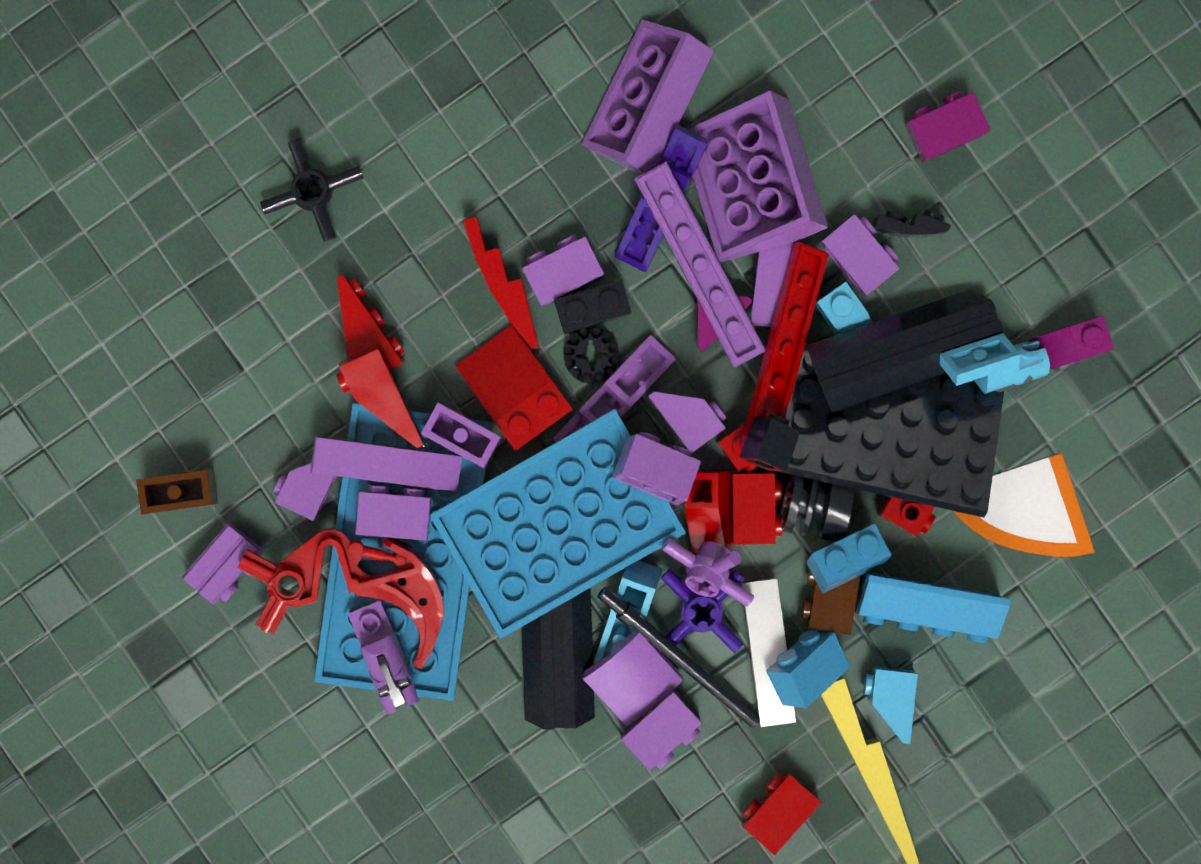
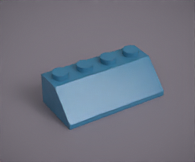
[855,572,1011,643]

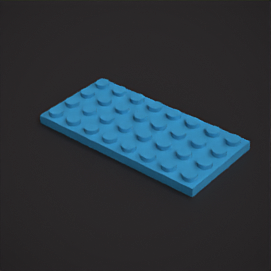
[314,403,493,701]

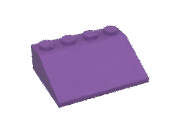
[688,91,828,262]

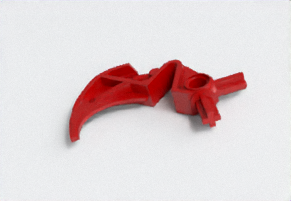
[237,528,444,669]

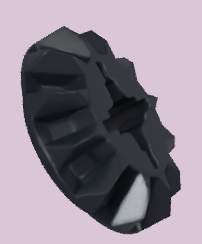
[564,328,620,384]

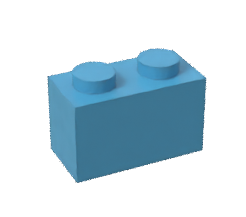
[806,524,891,594]
[766,629,850,708]

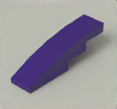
[614,125,710,273]

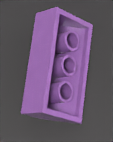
[581,19,714,174]

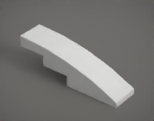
[742,579,796,727]

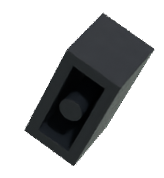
[554,279,632,335]

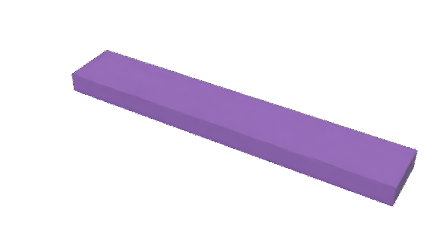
[634,162,765,368]

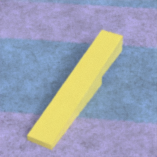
[821,676,919,864]

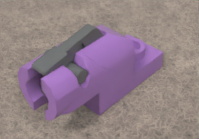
[348,600,420,715]

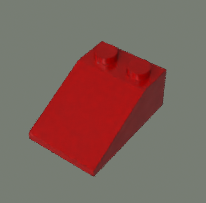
[455,325,573,451]

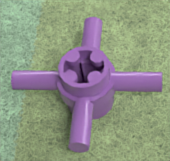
[661,538,754,607]

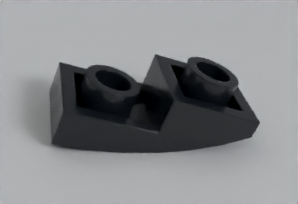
[873,210,951,238]

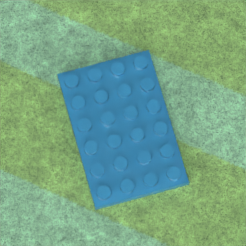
[429,409,686,639]

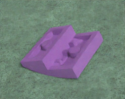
[583,631,683,726]

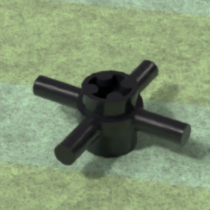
[260,138,364,242]

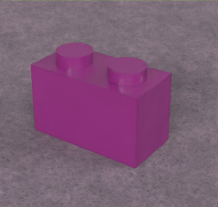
[905,91,991,163]

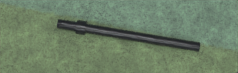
[597,586,760,728]

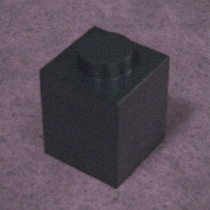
[739,414,801,472]

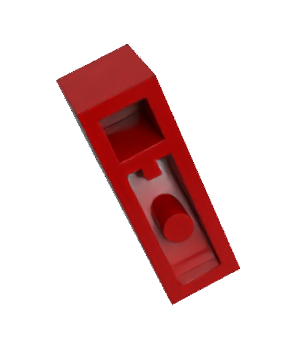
[335,344,423,448]

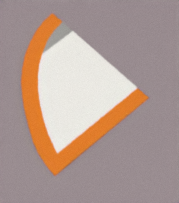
[953,453,1095,557]

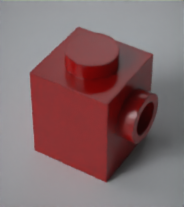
[716,422,758,473]
[877,496,936,537]

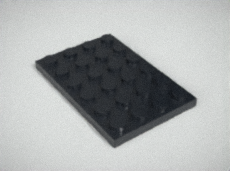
[778,344,1004,518]

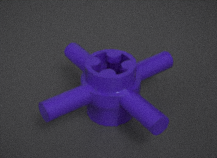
[660,568,745,653]

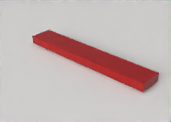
[740,242,829,448]

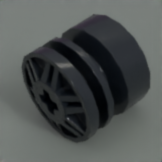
[781,474,855,542]

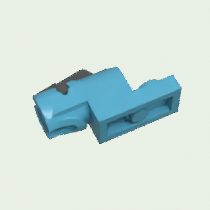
[940,333,1050,394]

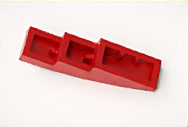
[463,217,539,350]

